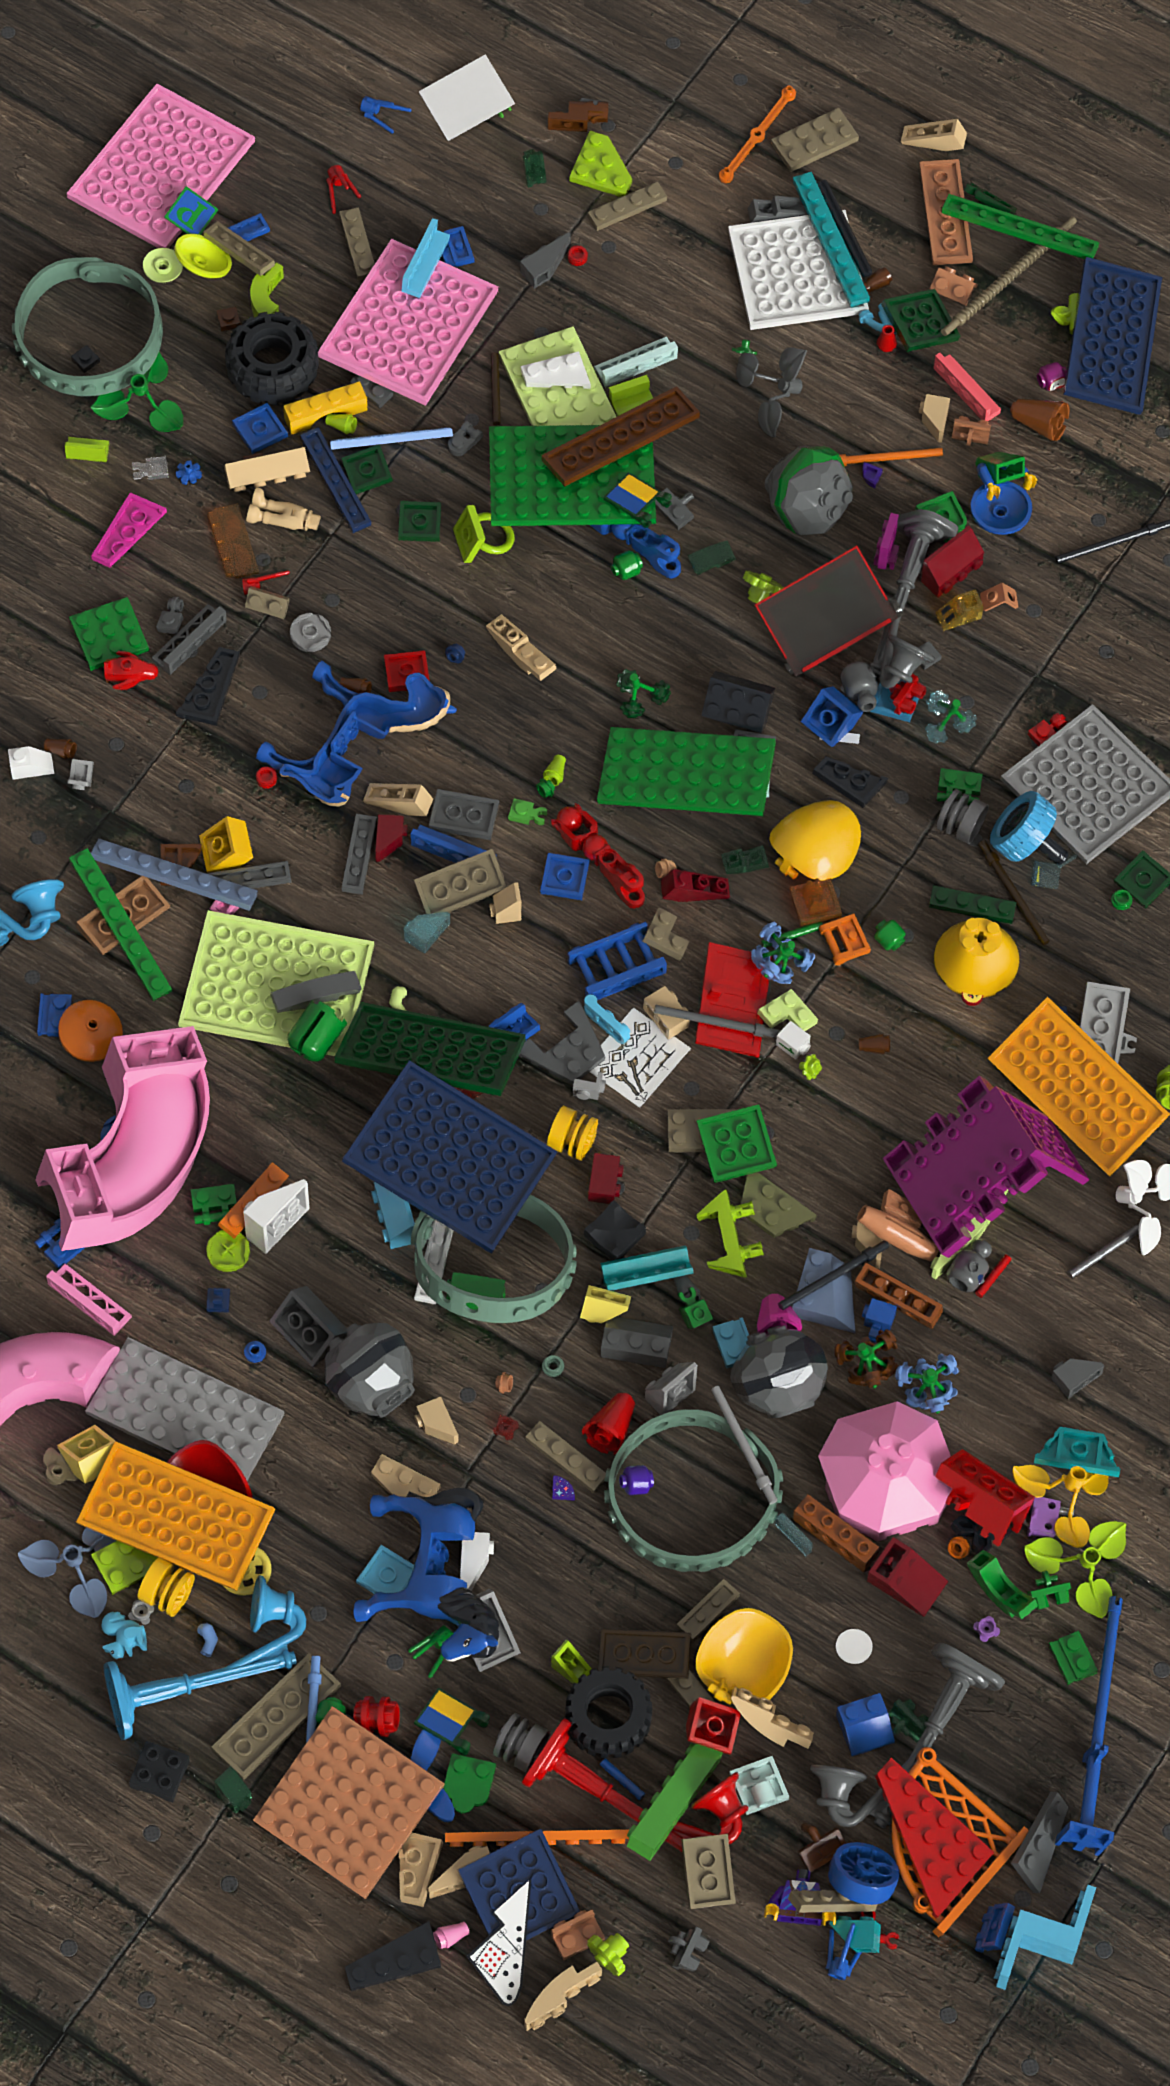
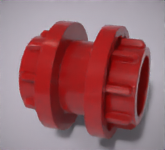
[353,1696,400,1737]

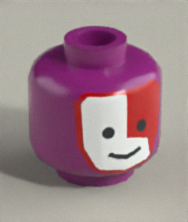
[1037,362,1067,391]

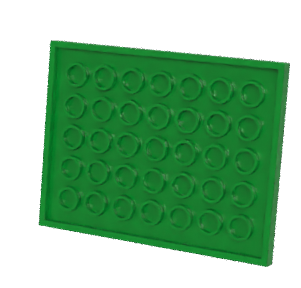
[489,425,656,526]

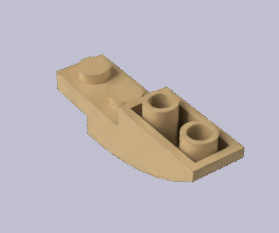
[486,614,556,681]
[731,1687,814,1749]
[524,1962,602,2031]

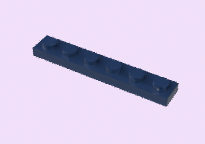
[300,427,371,533]

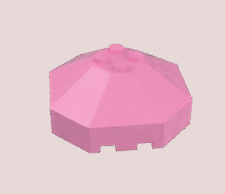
[818,1401,953,1542]

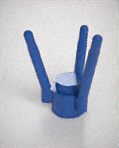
[360,96,412,133]
[825,1923,862,1980]

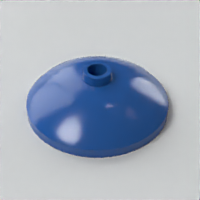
[971,481,1032,535]

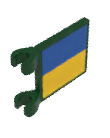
[603,472,672,528]
[414,1688,490,1756]

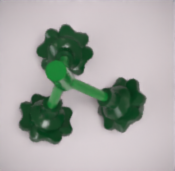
[616,669,671,719]

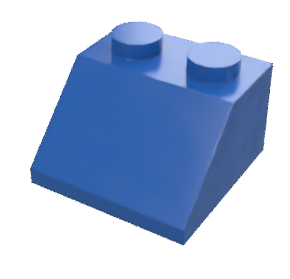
[801,686,863,747]
[836,1693,895,1757]

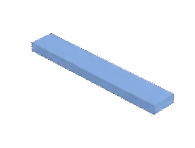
[330,427,453,449]

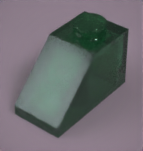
[214,1766,252,1814]

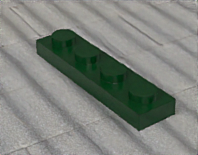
[929,885,1017,924]

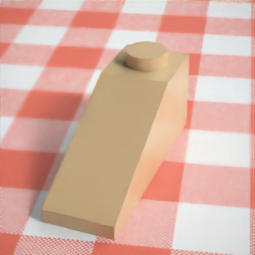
[901,119,967,151]
[363,783,433,816]
[428,1846,490,1899]

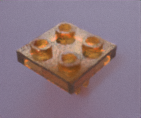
[790,878,842,926]

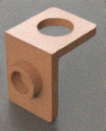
[980,583,1018,612]

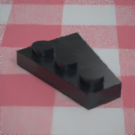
[812,757,888,808]

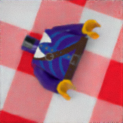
[764,1869,836,1926]

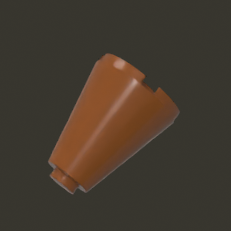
[1010,399,1070,441]

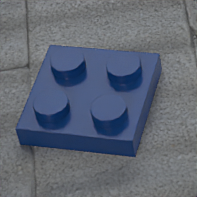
[232,403,288,454]
[540,853,590,900]

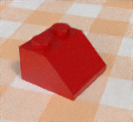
[686,1697,741,1755]

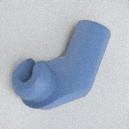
[197,1623,218,1657]

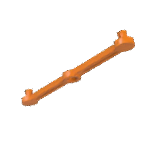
[719,85,796,183]

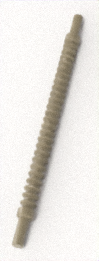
[941,217,1077,336]

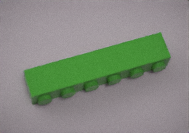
[627,1743,723,1861]

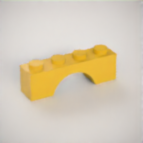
[283,381,367,435]

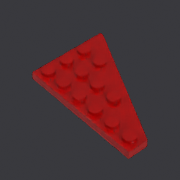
[875,1757,994,1918]

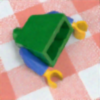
[975,452,1037,501]

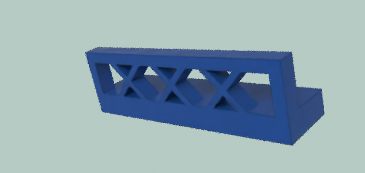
[411,825,497,863]

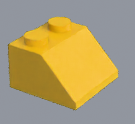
[199,816,253,873]

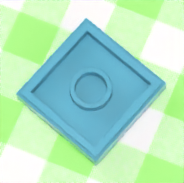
[356,1545,414,1594]

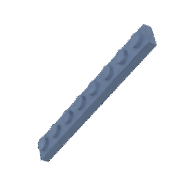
[91,839,258,911]

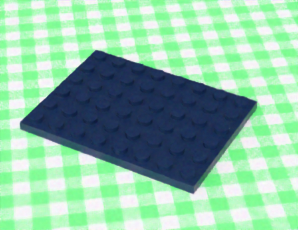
[342,1060,558,1254]

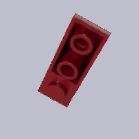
[661,869,730,902]

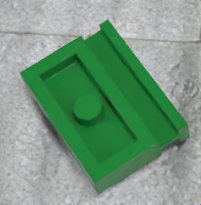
[1048,1631,1098,1685]

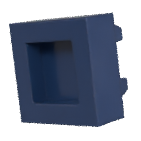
[207,1288,230,1313]

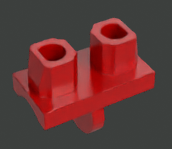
[889,674,927,715]

